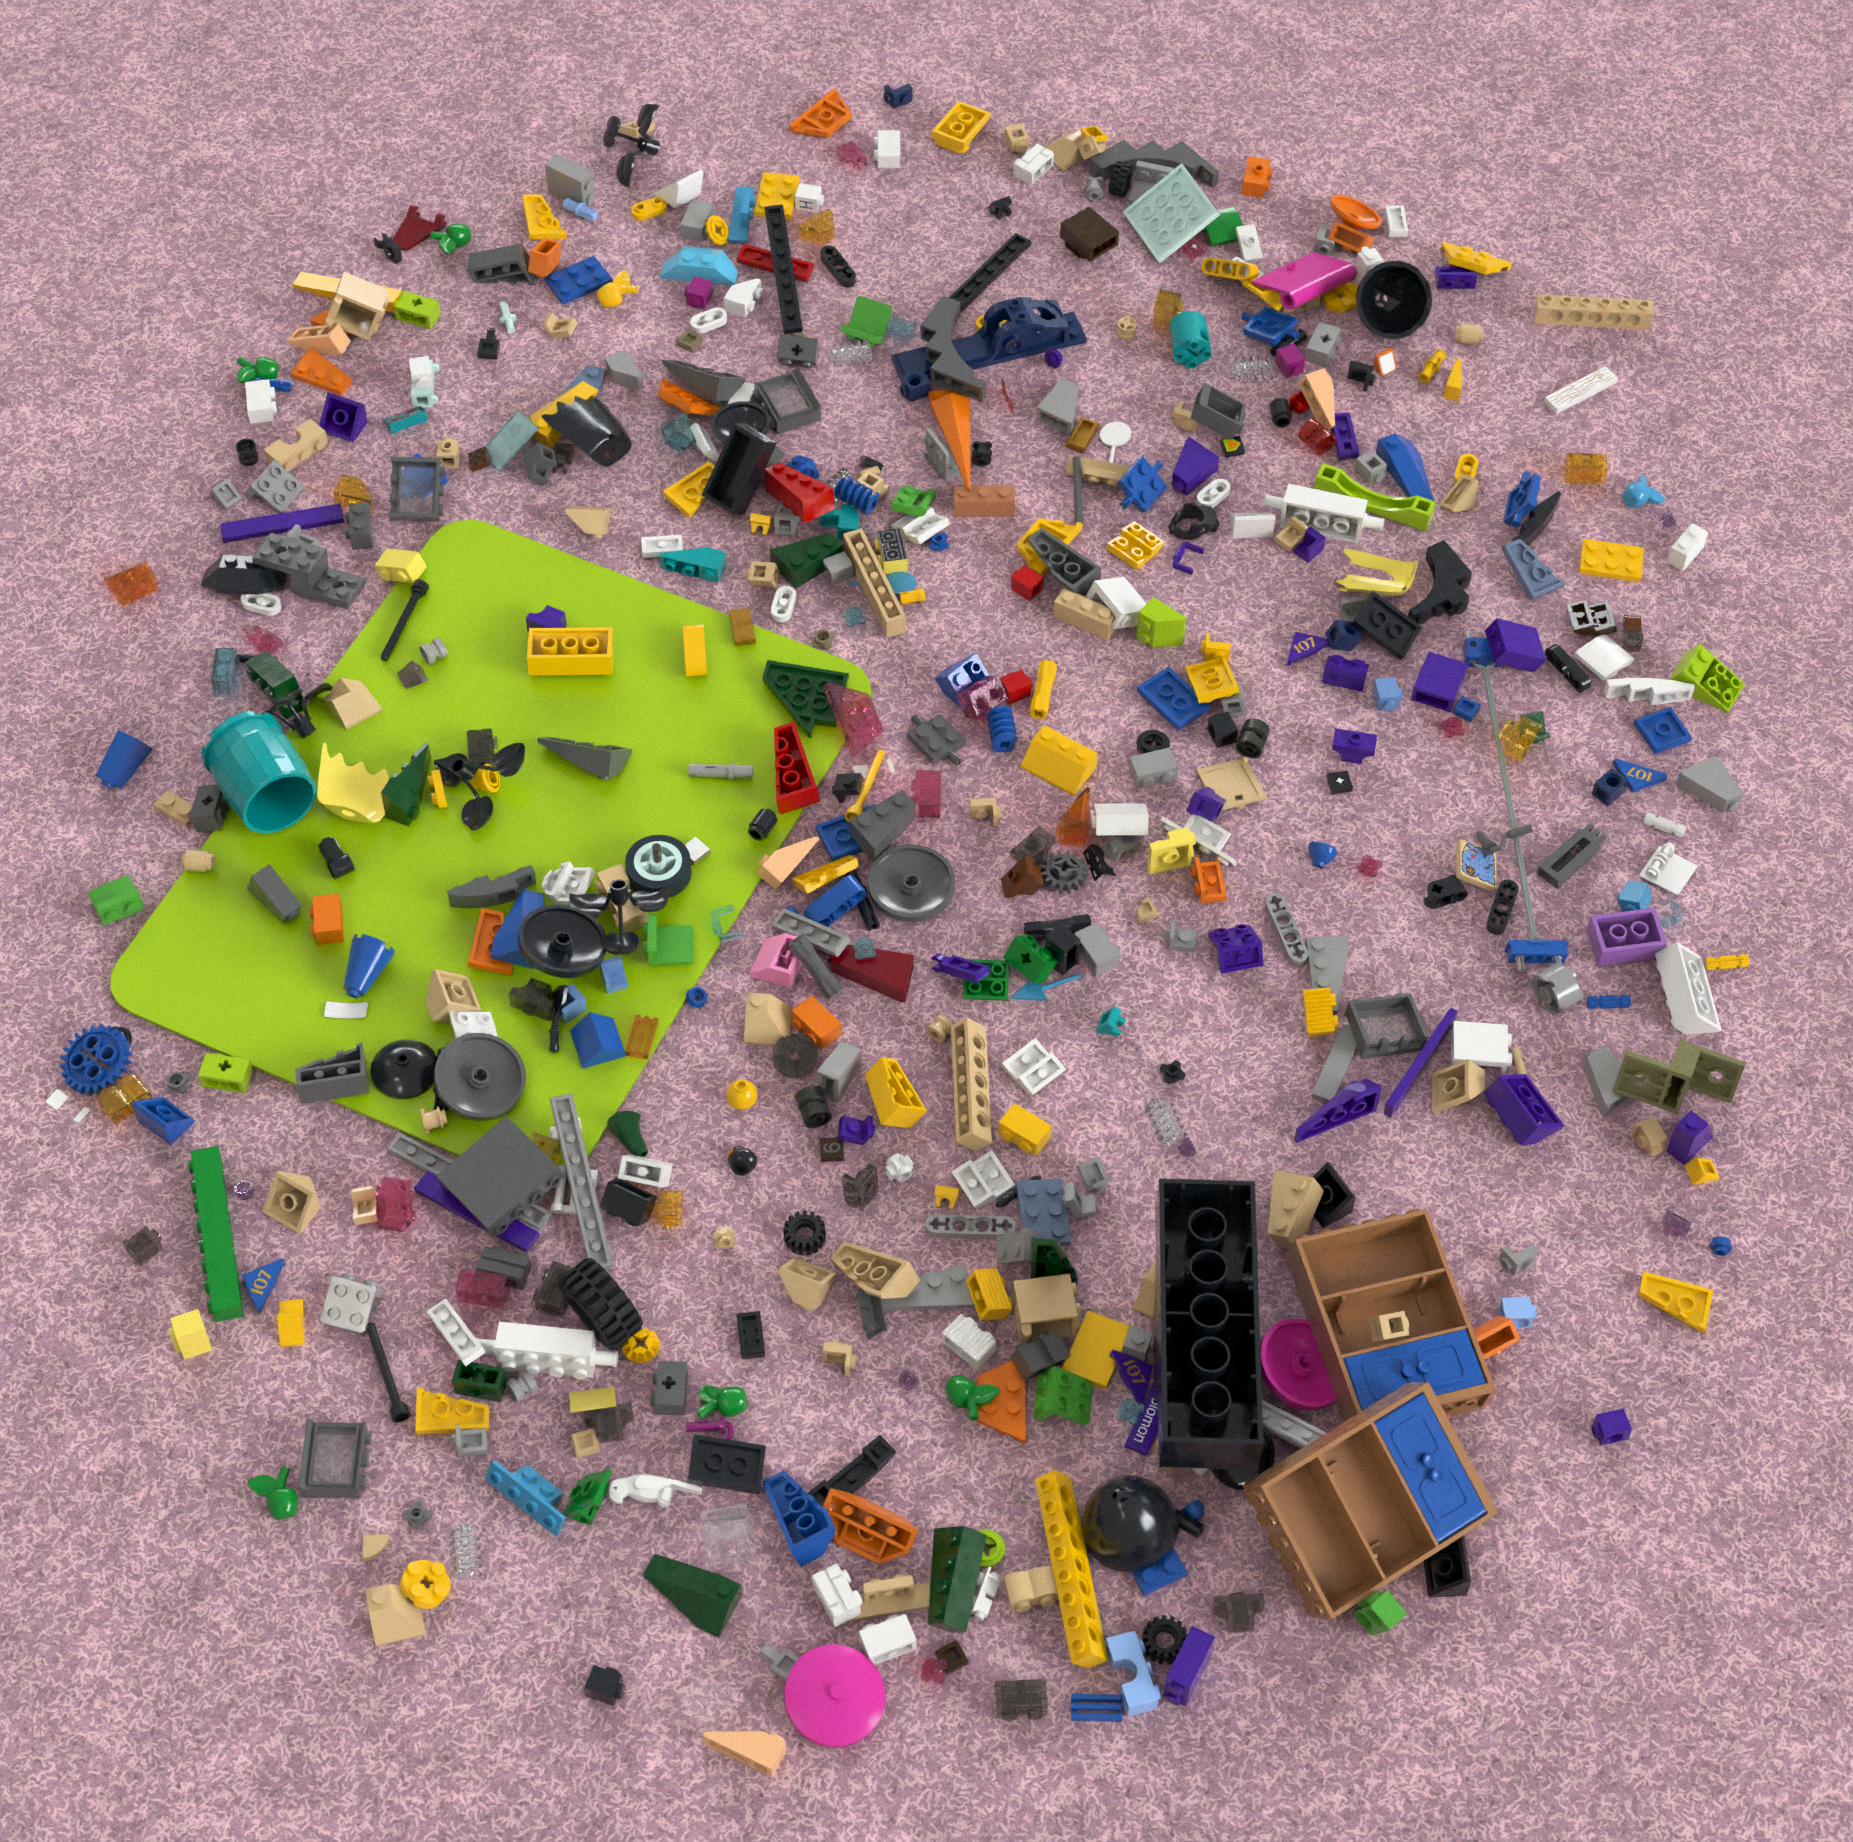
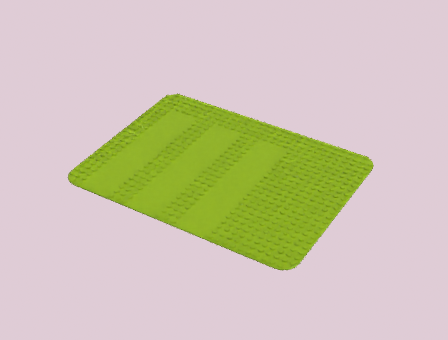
[110,519,872,1180]

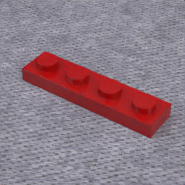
[736,243,814,282]

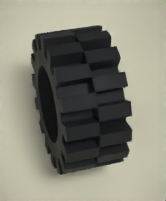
[1108,161,1134,198]
[784,1210,826,1256]
[1142,1615,1188,1665]

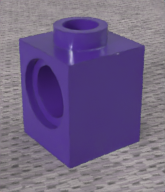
[1591,1408,1632,1446]

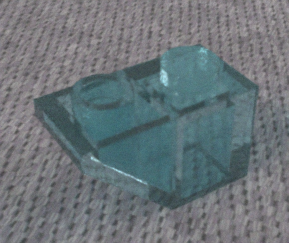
[661,413,695,453]

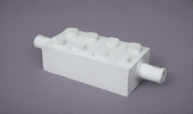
[1263,484,1385,544]
[476,1322,618,1380]

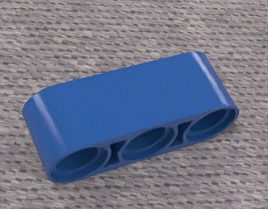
[804,875,866,927]

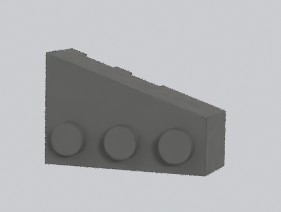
[295,1042,369,1104]

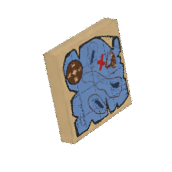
[1456,839,1497,892]

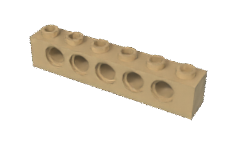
[1534,294,1654,330]
[843,528,906,638]
[951,1017,992,1151]

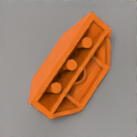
[823,1488,919,1564]

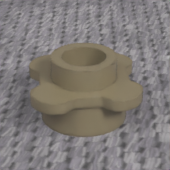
[812,629,834,650]

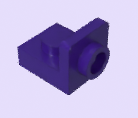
[838,1115,875,1145]

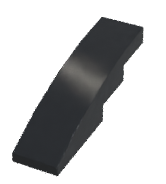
[1512,491,1561,546]

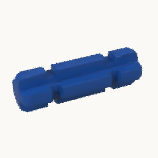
[253,377,292,392]
[1586,995,1631,1009]

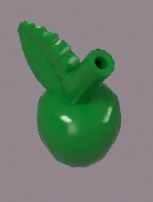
[430,223,471,254]
[237,357,279,383]
[945,1375,1000,1421]
[696,1386,748,1418]
[248,1466,298,1520]

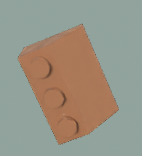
[953,484,1015,517]

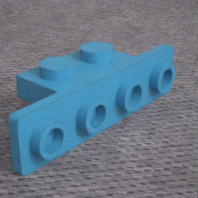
[728,186,756,243]
[485,1460,566,1536]

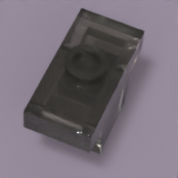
[1010,826,1055,866]
[509,977,554,1022]
[583,1402,634,1443]
[1212,1592,1265,1633]

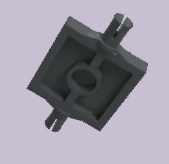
[907,714,966,766]

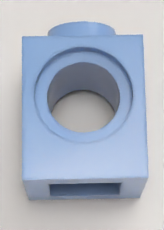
[1498,1296,1536,1329]

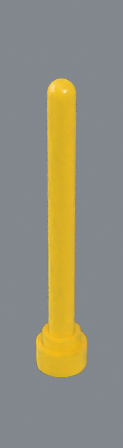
[845,750,885,823]

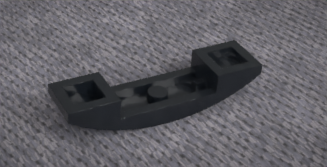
[808,1435,896,1506]

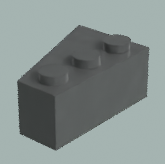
[467,243,536,285]
[850,790,915,863]

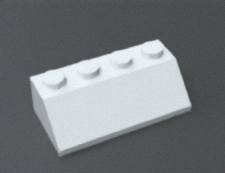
[1655,942,1722,1035]

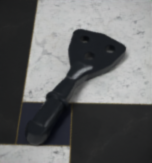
[549,985,568,1053]

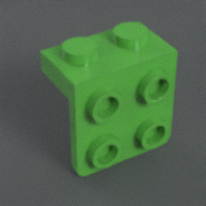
[840,296,893,346]
[88,876,145,926]
[643,914,693,966]
[1033,1366,1093,1425]

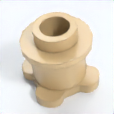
[420,1106,447,1135]

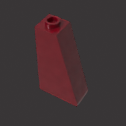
[828,945,914,1003]

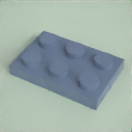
[1016,1178,1071,1247]

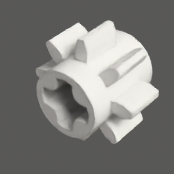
[885,1154,914,1182]

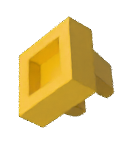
[750,513,774,536]
[934,1185,960,1209]

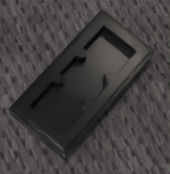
[737,1311,765,1360]

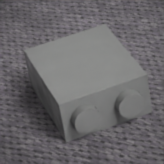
[545,154,595,206]

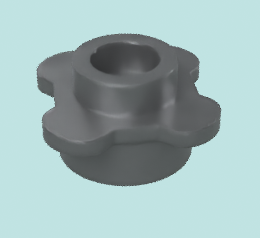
[165,1072,189,1094]
[402,1501,432,1529]

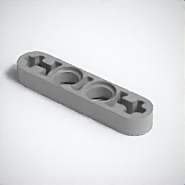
[1265,893,1308,967]
[925,1214,1016,1239]

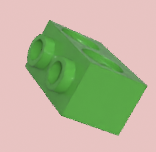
[1352,1590,1407,1635]

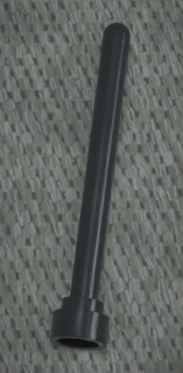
[380,579,429,661]
[366,1322,411,1423]

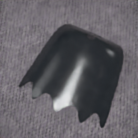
[542,396,632,467]

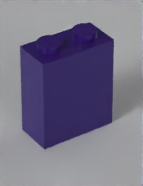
[1485,618,1546,672]
[1411,652,1468,712]
[1163,1626,1215,1706]

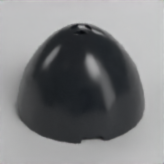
[1355,261,1432,339]
[1081,1475,1179,1572]

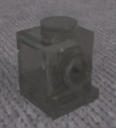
[122,1226,163,1266]

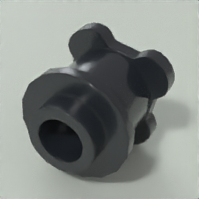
[972,441,992,467]

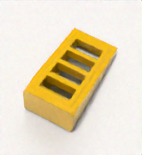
[1080,126,1108,142]
[1443,358,1461,401]

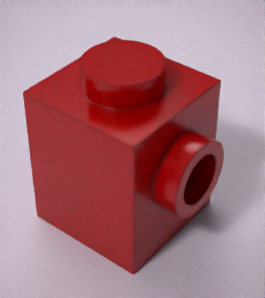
[1011,565,1043,601]
[999,669,1033,705]

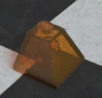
[104,561,159,607]
[1056,787,1090,847]

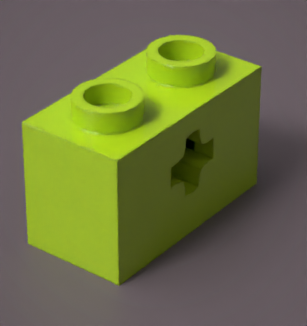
[394,291,441,329]
[198,1053,253,1093]

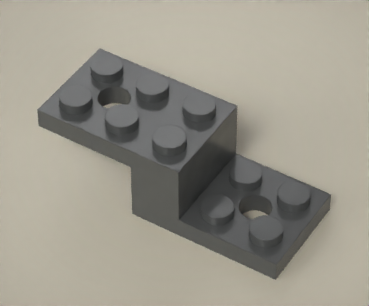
[252,533,366,609]

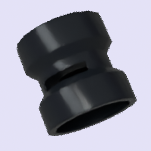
[236,439,259,466]

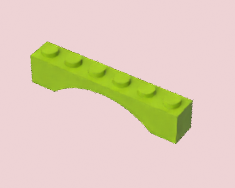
[1314,463,1436,532]

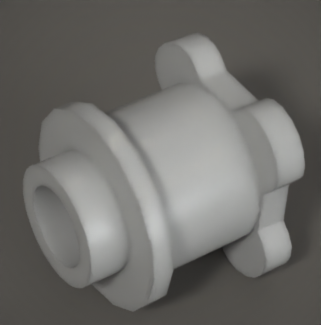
[1085,177,1104,201]

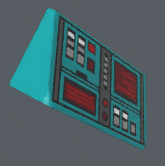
[383,406,428,434]

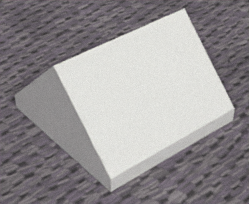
[655,169,703,208]
[1229,512,1275,538]

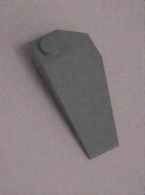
[662,360,745,404]
[537,737,632,780]

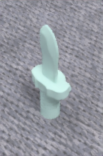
[499,301,517,334]

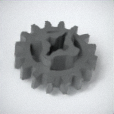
[1041,850,1088,894]

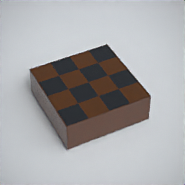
[468,446,490,472]

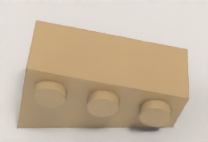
[1268,1170,1324,1249]

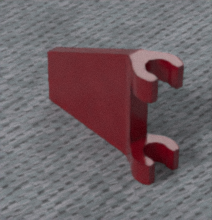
[392,204,447,251]

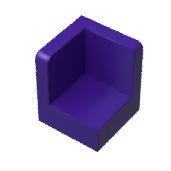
[1294,526,1326,563]

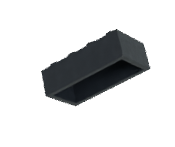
[702,423,777,514]

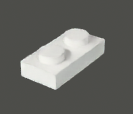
[641,535,683,558]

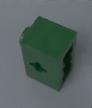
[452,1360,507,1402]

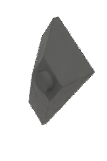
[1027,528,1101,595]

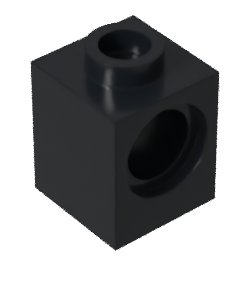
[1207,712,1238,748]

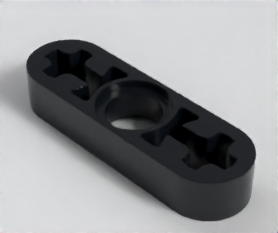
[820,245,856,288]
[1545,644,1591,693]
[1486,880,1518,935]

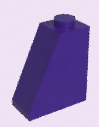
[1172,437,1219,496]
[1666,1110,1713,1165]

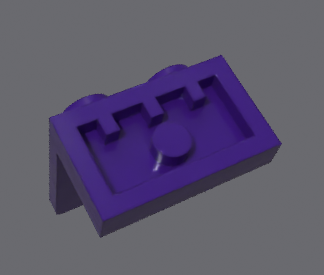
[1208,924,1264,974]

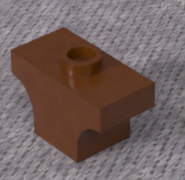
[1001,855,1044,898]

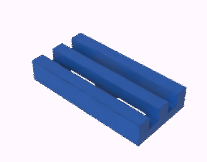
[1071,1693,1122,1722]

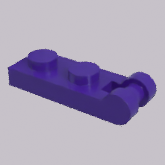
[1332,412,1359,460]

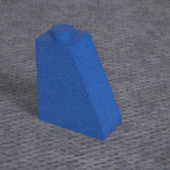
[95,730,153,789]

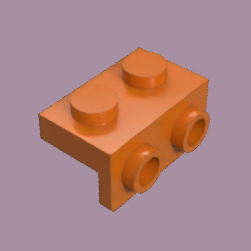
[1190,856,1226,904]

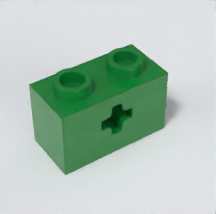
[1003,935,1058,984]

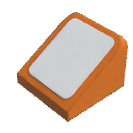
[1373,348,1397,376]

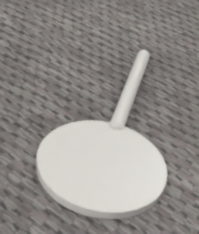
[1100,422,1131,463]

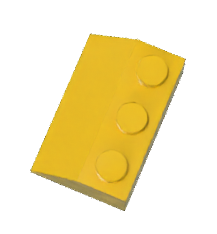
[1020,725,1098,796]

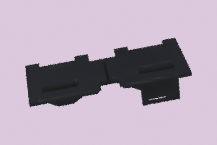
[1083,844,1116,881]

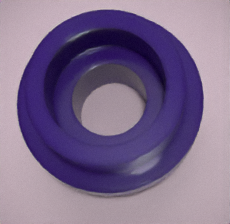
[1044,349,1063,369]

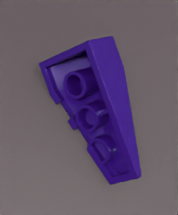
[1294,1079,1382,1143]

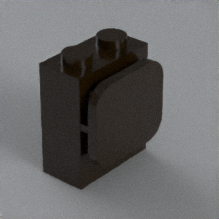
[1060,207,1119,262]

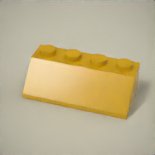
[527,627,613,676]

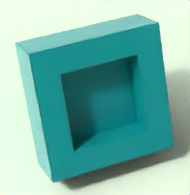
[1095,1006,1126,1037]

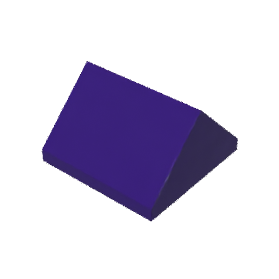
[319,392,368,442]

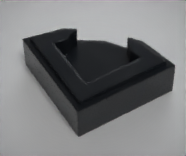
[859,455,883,471]

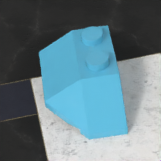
[660,246,738,286]

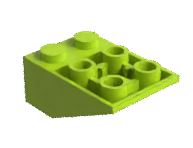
[1669,644,1745,712]

